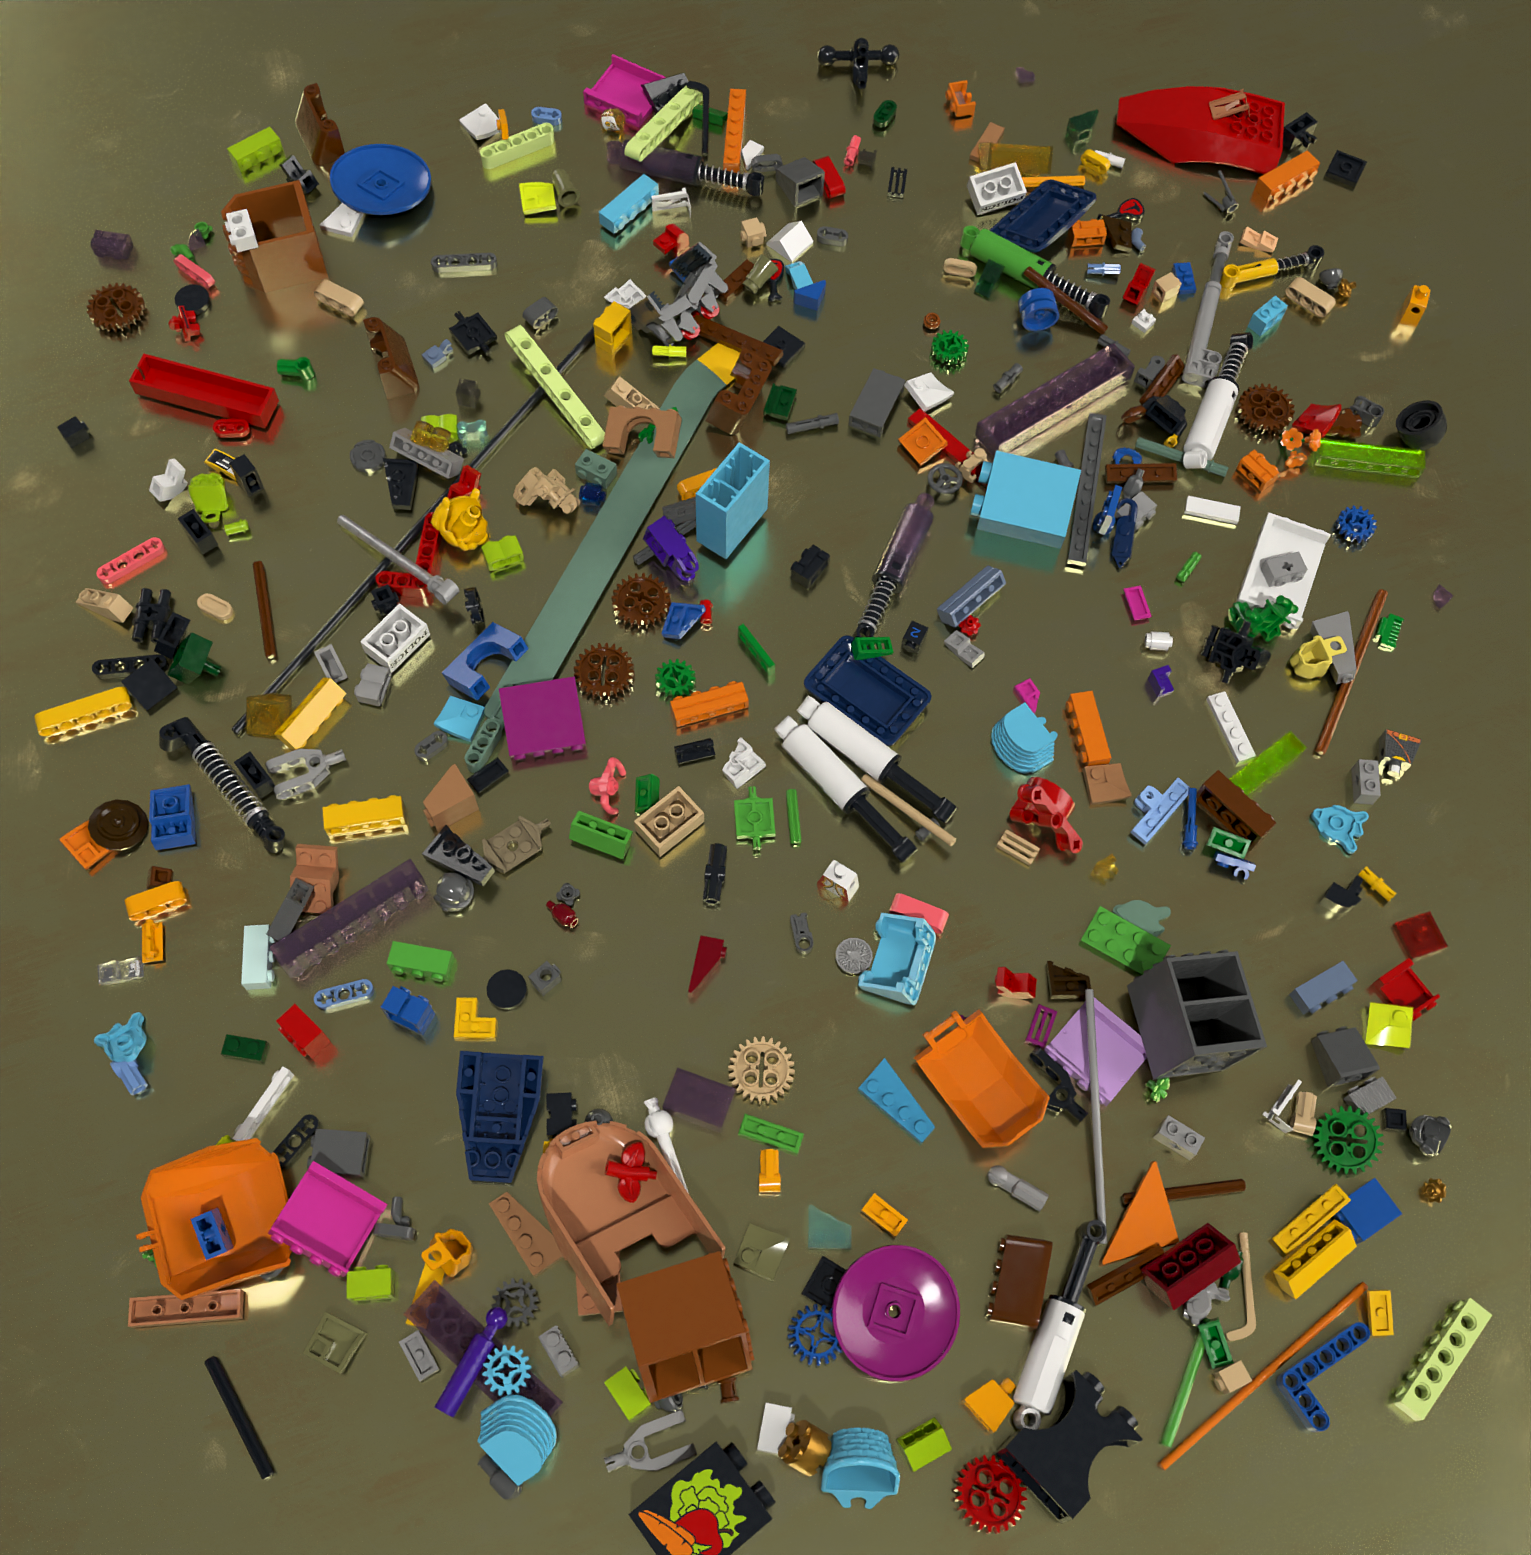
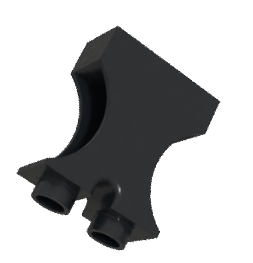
[995,1370,1143,1524]

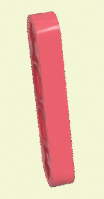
[96,537,165,584]

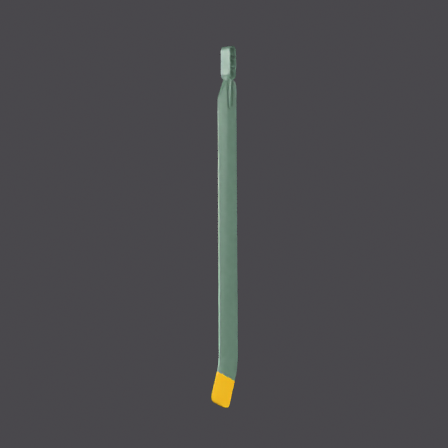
[464,343,740,773]

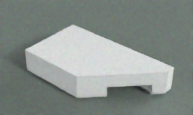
[742,140,764,170]

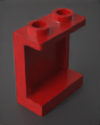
[1373,958,1440,1022]

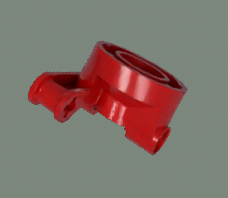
[1009,777,1083,853]

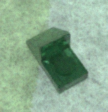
[974,259,1005,298]

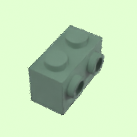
[575,449,617,489]

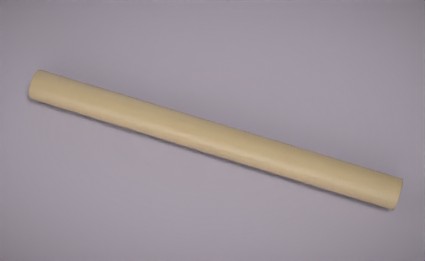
[861,774,956,846]

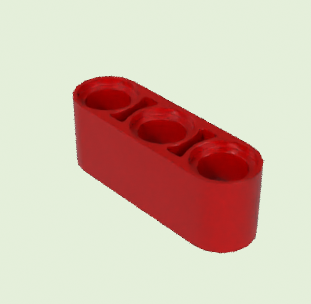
[812,156,846,199]

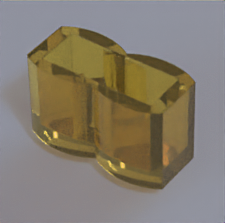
[410,421,451,452]

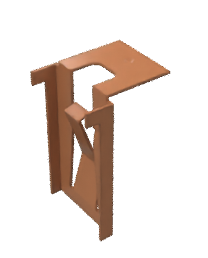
[1209,89,1250,120]

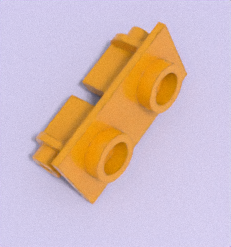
[142,919,163,963]

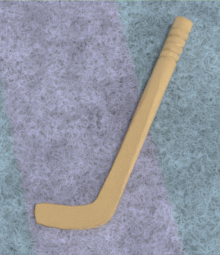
[1225,1233,1256,1341]

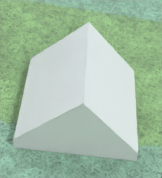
[767,221,813,263]

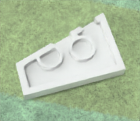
[320,203,364,237]

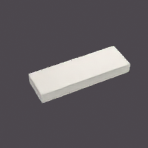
[1184,496,1241,525]

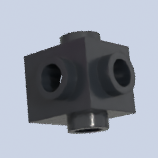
[371,584,399,616]

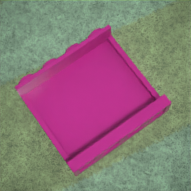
[583,54,666,128]
[268,1161,388,1277]

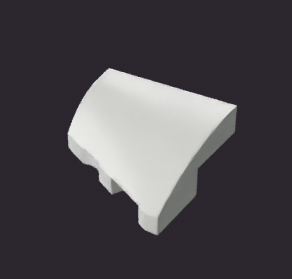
[604,280,646,309]
[722,738,766,789]

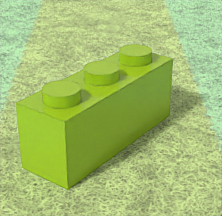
[227,126,283,172]

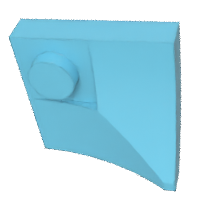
[434,696,485,742]

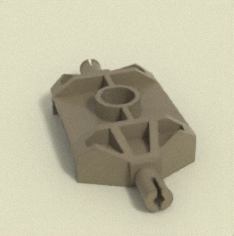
[482,816,551,873]

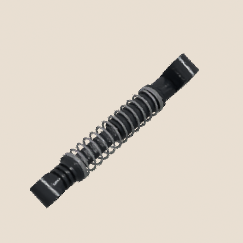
[159,717,285,853]

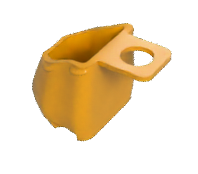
[421,1229,473,1277]

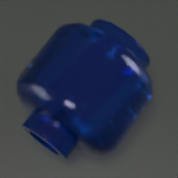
[579,482,606,507]

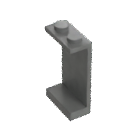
[848,368,906,437]

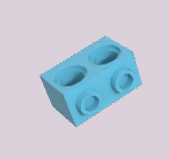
[1248,296,1288,337]

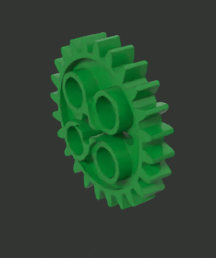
[1312,1106,1384,1174]

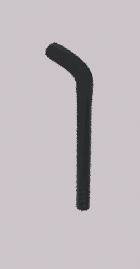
[686,81,710,156]

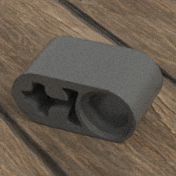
[522,297,558,329]

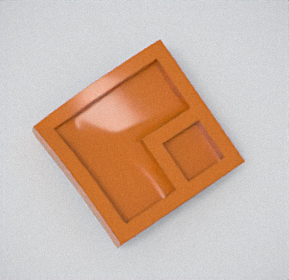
[59,820,112,870]

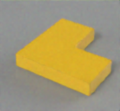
[454,998,497,1039]

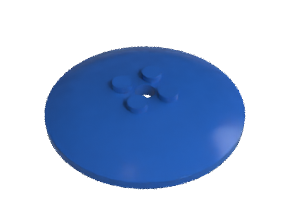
[330,144,431,215]

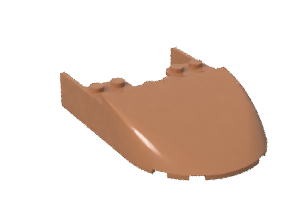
[537,1121,726,1326]

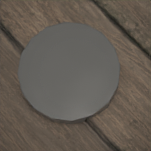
[350,440,386,473]

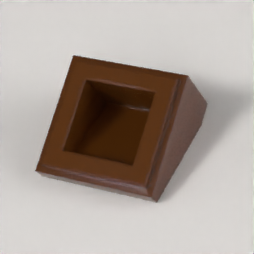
[146,866,172,889]

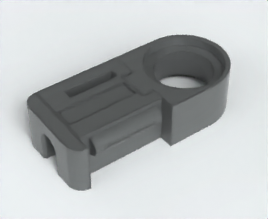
[790,913,813,954]

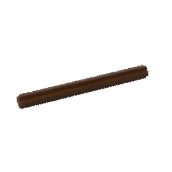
[1024,266,1108,334]
[253,561,276,659]
[1122,1179,1246,1206]

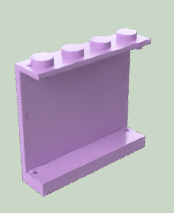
[1043,997,1147,1107]

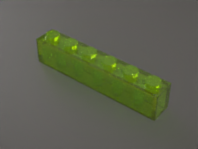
[1314,438,1425,478]

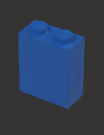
[1333,1178,1402,1245]

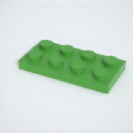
[1080,906,1171,975]

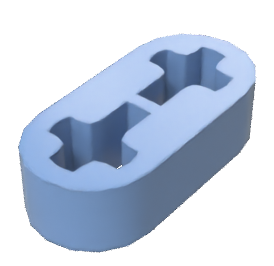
[531,107,562,126]

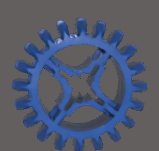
[787,1304,842,1366]

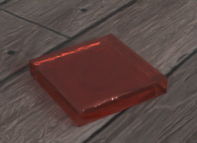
[1393,911,1448,960]

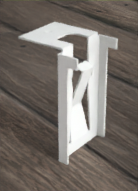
[651,188,691,218]
[1262,1079,1302,1133]

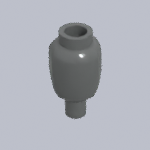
[1123,468,1145,499]

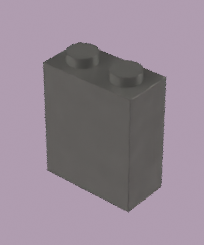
[307,1129,370,1179]

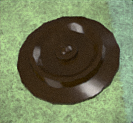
[88,799,148,851]

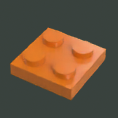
[898,417,948,467]

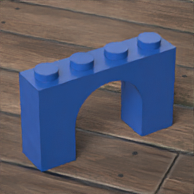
[442,622,528,700]

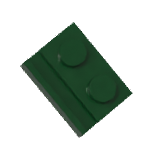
[763,383,797,421]

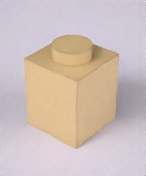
[1152,272,1182,303]
[1213,1360,1252,1394]

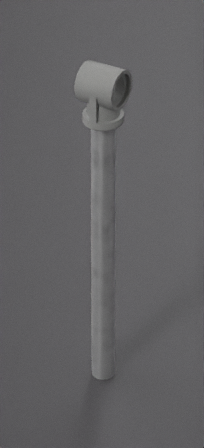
[337,515,460,605]

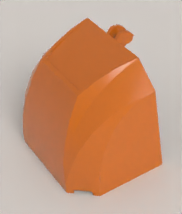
[136,1138,292,1300]

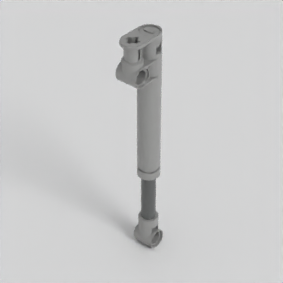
[1182,231,1234,388]

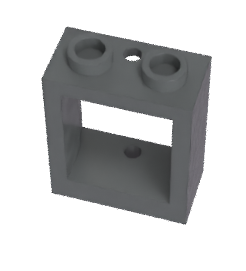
[266,878,314,943]

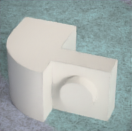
[149,459,188,502]

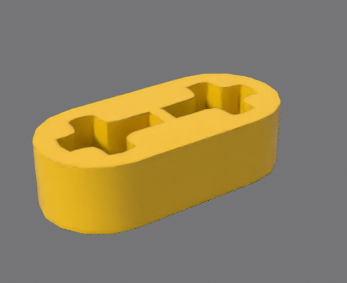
[1080,149,1111,174]

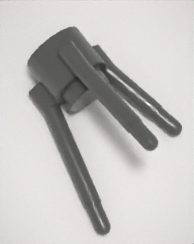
[1203,170,1239,213]

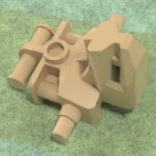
[513,467,580,513]

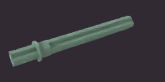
[1136,437,1229,477]

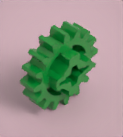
[931,330,969,365]
[655,659,696,699]

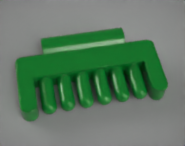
[1375,613,1404,650]

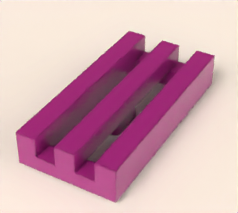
[1025,1004,1057,1050]

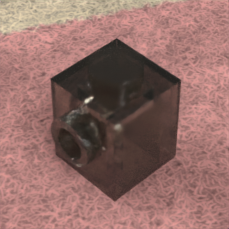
[455,379,481,408]

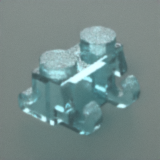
[457,420,488,447]

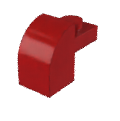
[653,224,689,254]
[1122,263,1156,305]
[447,465,481,499]
[995,967,1037,999]

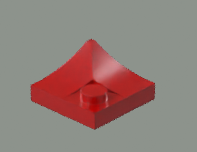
[1292,403,1342,438]

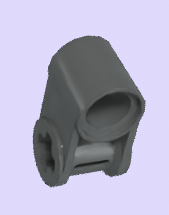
[1348,396,1384,427]

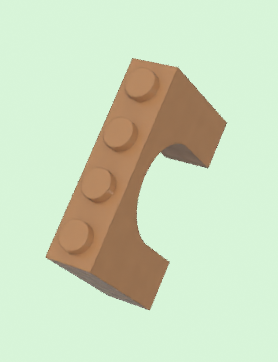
[603,405,682,459]

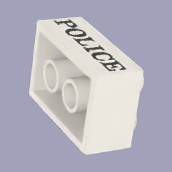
[967,162,1027,215]
[360,603,430,673]

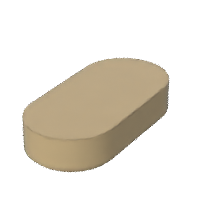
[943,258,977,277]
[197,594,233,620]

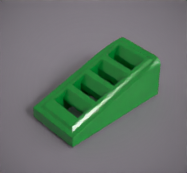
[851,637,894,660]

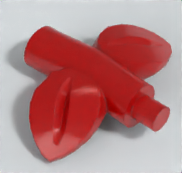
[605,1142,657,1203]

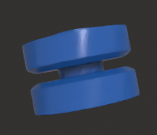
[1018,288,1059,331]

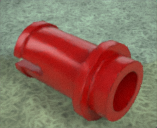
[699,600,713,624]

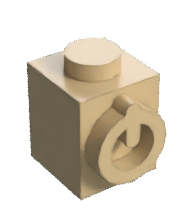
[740,217,767,248]

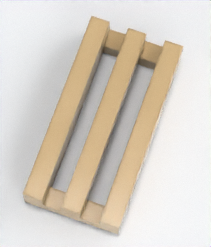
[996,829,1040,866]

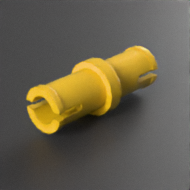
[1358,866,1397,902]

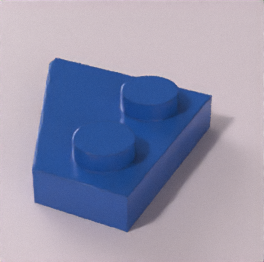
[661,602,706,639]

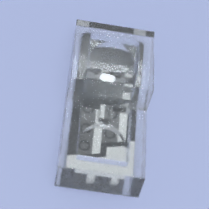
[97,956,144,985]

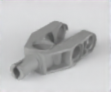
[265,749,346,800]
[604,1410,697,1473]

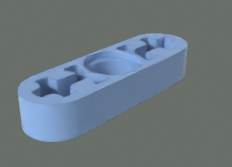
[314,979,374,1010]

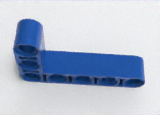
[1276,1322,1370,1432]

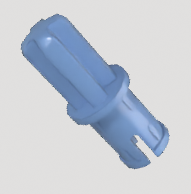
[1087,262,1121,276]

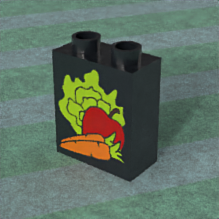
[628,1441,776,1555]

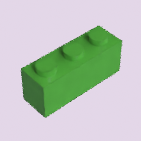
[569,811,633,859]
[387,941,455,982]

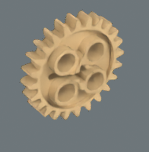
[728,1036,795,1104]

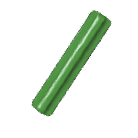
[786,789,801,844]

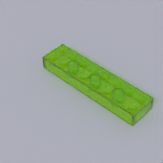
[1229,731,1307,796]

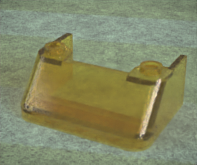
[978,142,1053,177]

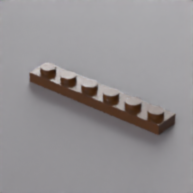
[694,314,783,366]

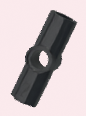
[703,843,727,905]

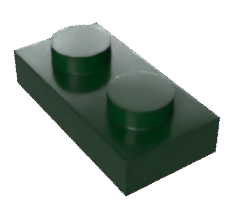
[221,1034,268,1063]

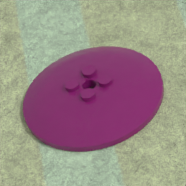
[832,1245,960,1381]

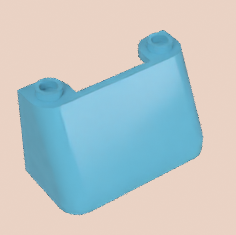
[858,913,936,1005]

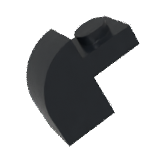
[279,155,319,194]
[1319,875,1364,913]

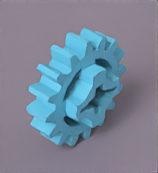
[482,1345,532,1396]

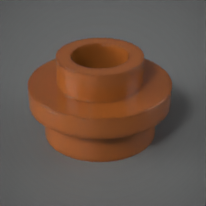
[923,313,940,329]

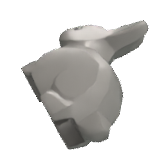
[1183,1282,1230,1326]

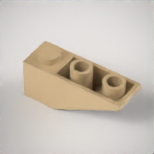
[604,376,660,410]
[75,588,134,623]

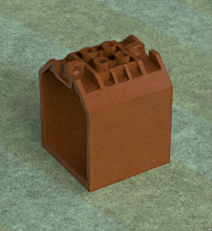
[221,180,328,293]

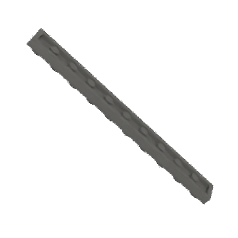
[1067,413,1107,566]

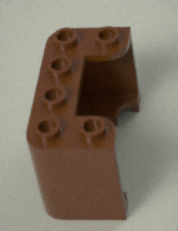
[705,347,772,435]

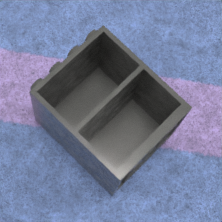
[1127,950,1267,1080]

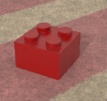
[276,1004,331,1059]

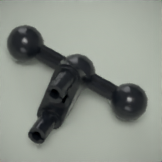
[817,38,899,89]

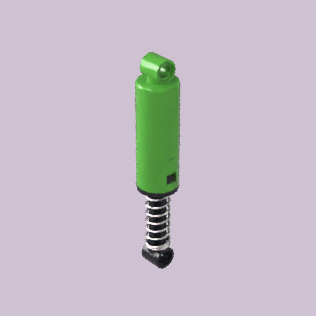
[960,226,1110,318]

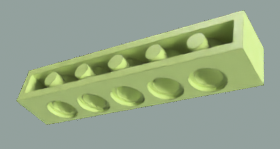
[1393,1298,1492,1421]

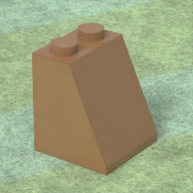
[423,764,479,832]

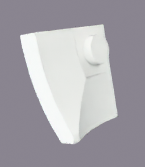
[459,103,501,140]
[904,372,954,411]

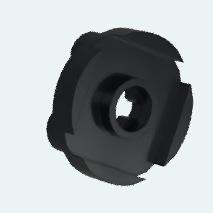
[464,587,485,625]

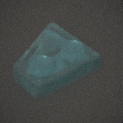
[808,1205,851,1250]

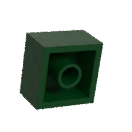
[167,632,221,685]

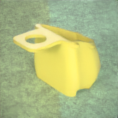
[1289,635,1347,679]

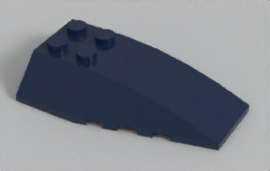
[456,1051,544,1183]

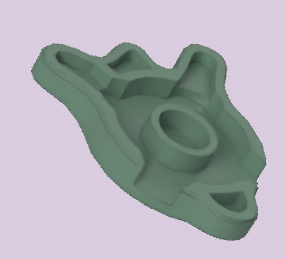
[1112,900,1171,937]

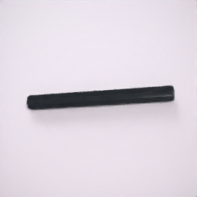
[204,1356,274,1480]

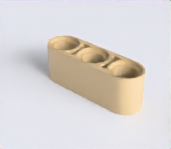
[1285,277,1336,317]
[313,279,364,317]

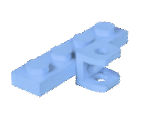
[1130,778,1190,845]

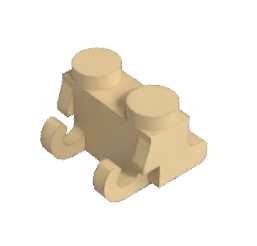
[955,448,989,483]

